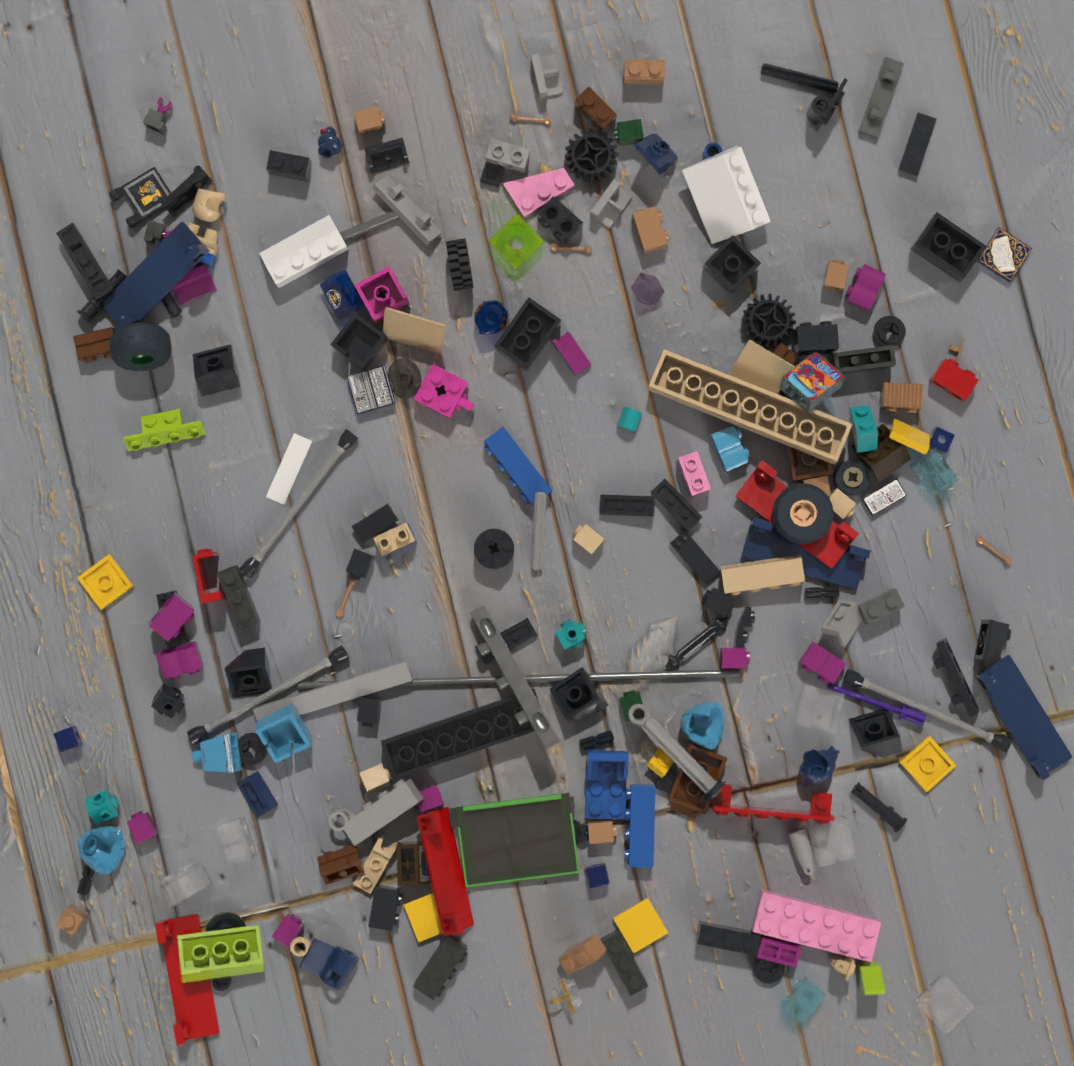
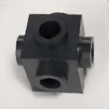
[151,683,185,718]

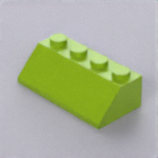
[178,925,264,983]

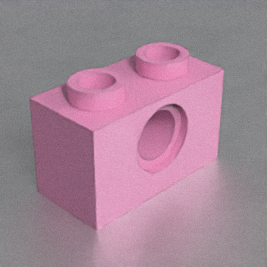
[677,451,711,497]

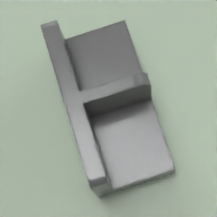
[531,53,562,98]
[590,179,632,228]
[821,599,862,647]

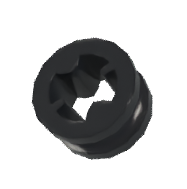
[212,976,232,991]

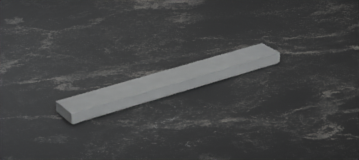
[253,660,413,720]

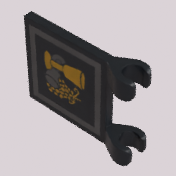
[109,166,171,228]

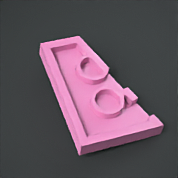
[503,168,574,218]

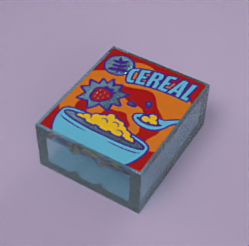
[779,351,845,414]

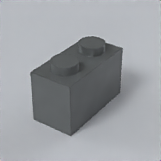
[858,588,905,624]

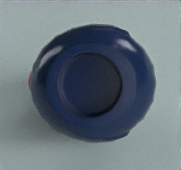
[318,127,343,158]

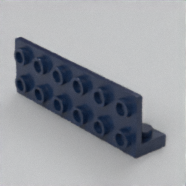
[102,222,209,330]
[741,517,871,589]
[975,655,1072,780]

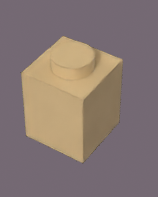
[829,488,856,520]
[573,524,604,555]
[359,763,392,796]

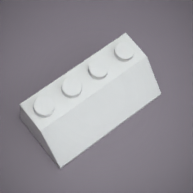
[260,215,348,288]

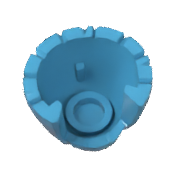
[680,702,725,749]
[77,826,125,874]

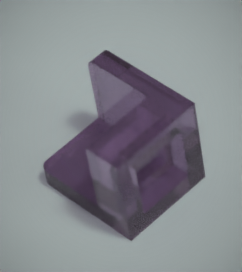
[631,272,665,307]

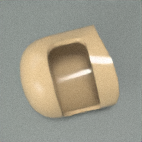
[192,188,227,222]

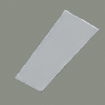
[266,433,312,505]

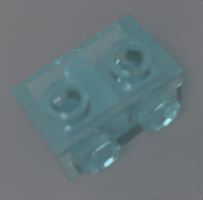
[910,447,959,497]
[780,977,826,1027]

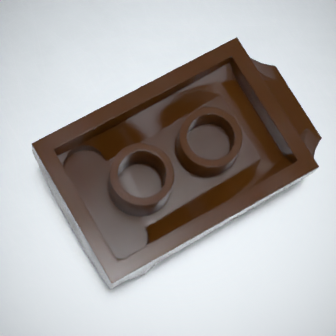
[785,445,833,482]
[668,743,728,819]

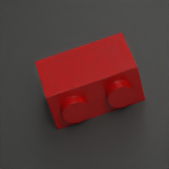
[929,358,979,402]

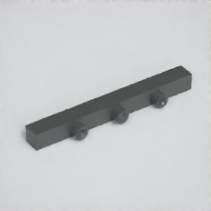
[470,605,560,750]

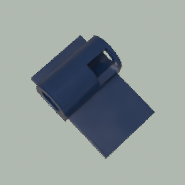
[635,133,678,175]
[299,938,359,990]

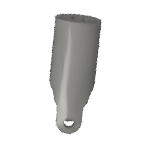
[788,828,814,875]

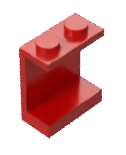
[192,548,227,603]

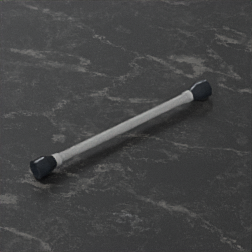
[239,429,359,578]
[187,645,350,745]
[842,668,1012,753]

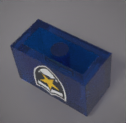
[320,270,365,320]

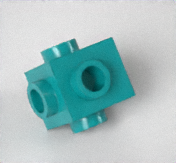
[555,619,587,650]
[85,789,119,825]

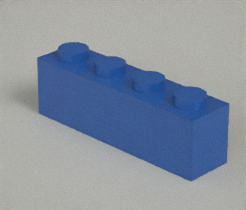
[484,426,552,505]
[625,784,655,867]

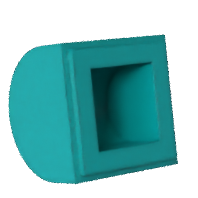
[617,407,642,432]

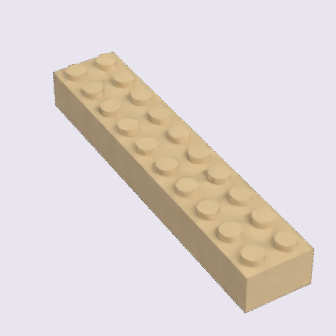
[649,349,852,465]

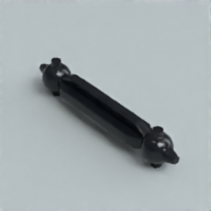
[665,617,729,669]

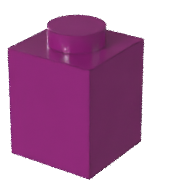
[720,648,750,669]
[414,784,444,813]
[127,811,159,844]
[272,913,304,948]

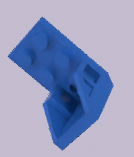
[585,750,629,819]

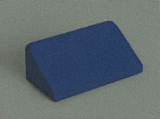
[237,771,278,818]

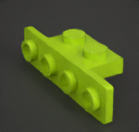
[123,409,206,451]

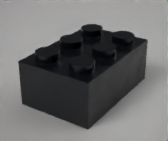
[910,212,986,282]
[494,297,561,372]

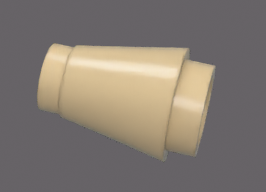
[290,937,310,957]

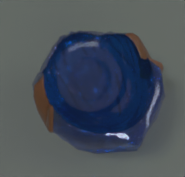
[474,300,508,335]

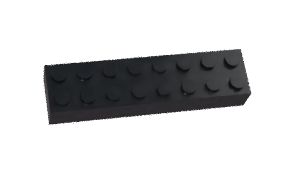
[381,688,540,780]

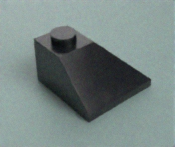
[974,620,1011,660]
[225,647,272,698]
[550,667,609,722]
[849,709,902,757]

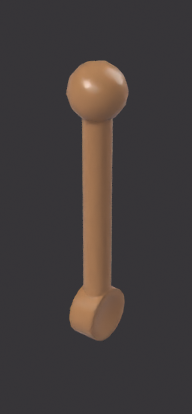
[510,114,551,125]
[550,243,592,254]
[976,537,1012,565]
[335,578,356,617]

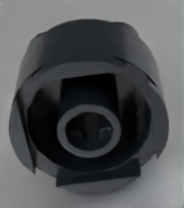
[474,529,514,569]

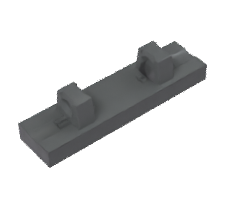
[858,57,904,139]

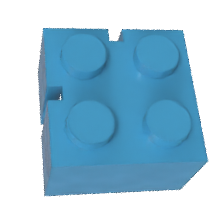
[255,703,312,763]

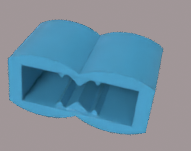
[710,426,750,472]

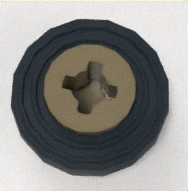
[834,460,870,496]

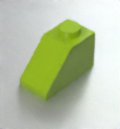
[857,960,885,995]

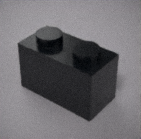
[266,150,312,182]
[368,884,403,931]

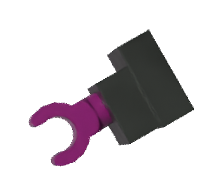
[143,97,172,135]
[144,220,171,244]

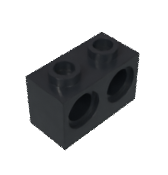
[537,196,583,243]

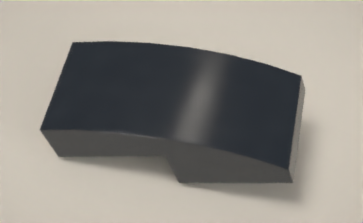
[352,503,398,543]
[734,607,755,647]

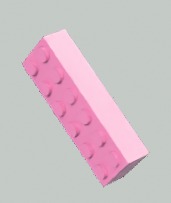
[751,889,881,962]

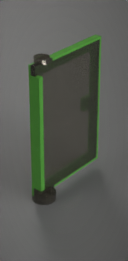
[449,792,580,887]

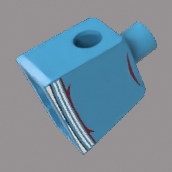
[192,732,242,773]

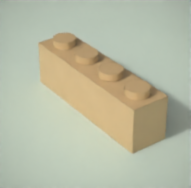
[721,554,805,595]

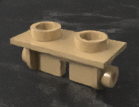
[830,955,856,980]

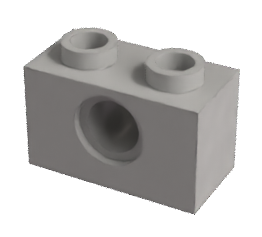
[486,139,530,173]

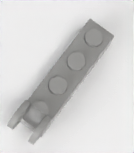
[329,779,424,846]

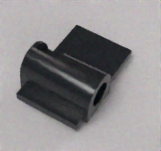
[807,78,848,132]

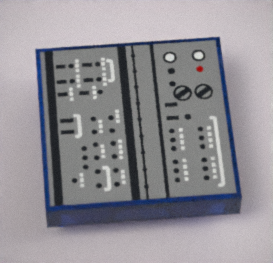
[347,365,396,415]

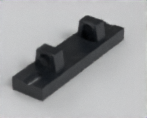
[56,223,115,301]
[934,638,980,717]

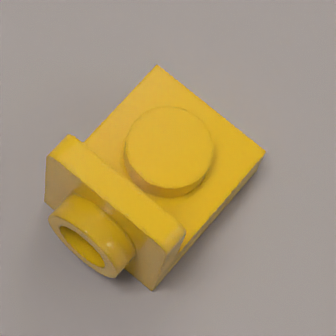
[646,747,674,778]

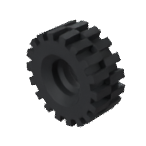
[446,238,474,291]

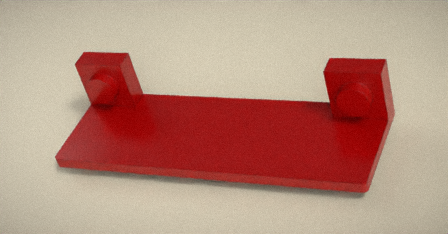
[735,461,859,569]
[709,784,835,824]
[417,807,474,936]
[155,914,220,1045]

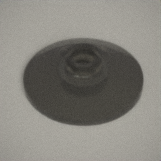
[388,358,421,399]

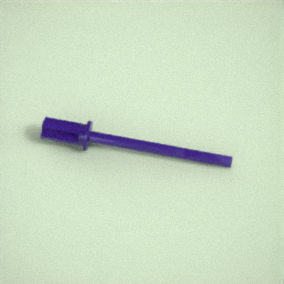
[827,683,926,726]

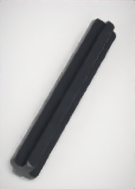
[761,63,838,93]

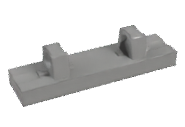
[372,175,442,246]

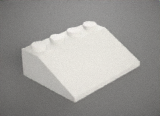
[682,146,771,244]

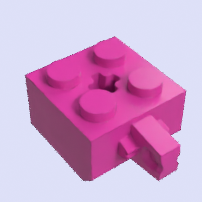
[355,266,410,324]
[414,364,474,419]

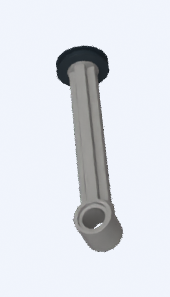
[628,704,726,803]

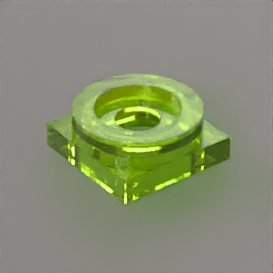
[488,213,545,270]

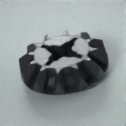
[873,316,906,347]
[238,733,268,765]
[753,956,785,984]

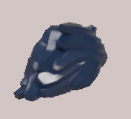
[799,746,840,788]

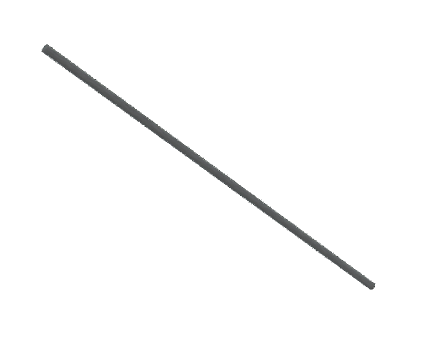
[298,669,740,690]

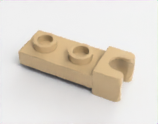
[353,835,397,894]

